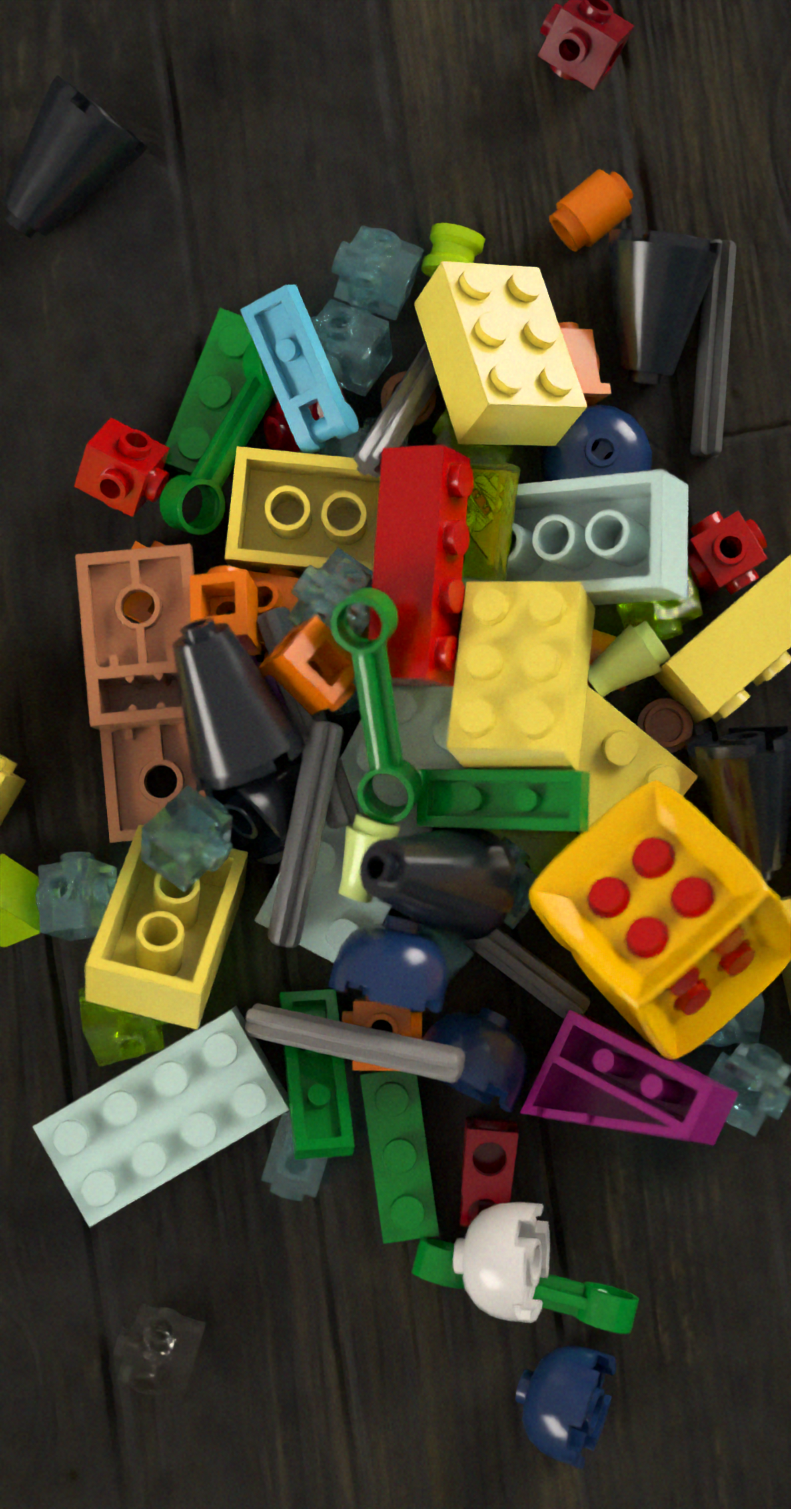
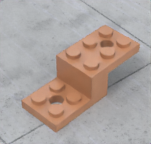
[75,544,218,843]

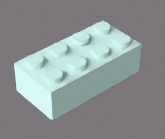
[462,470,688,605]
[33,1006,289,1227]

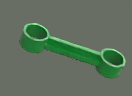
[160,340,276,535]
[331,588,423,824]
[412,1237,639,1334]

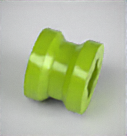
[421,223,485,277]

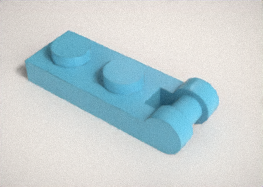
[240,285,359,454]

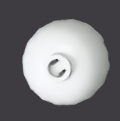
[453,1202,550,1323]

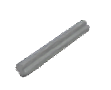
[245,1004,465,1083]

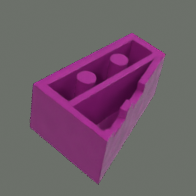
[520,1010,738,1145]

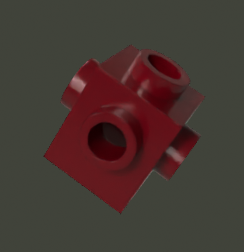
[538,0,635,90]

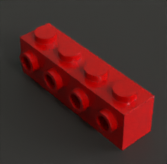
[368,445,474,687]

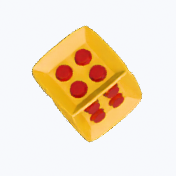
[529,780,791,1060]

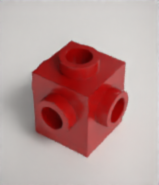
[74,418,170,517]
[687,510,768,596]

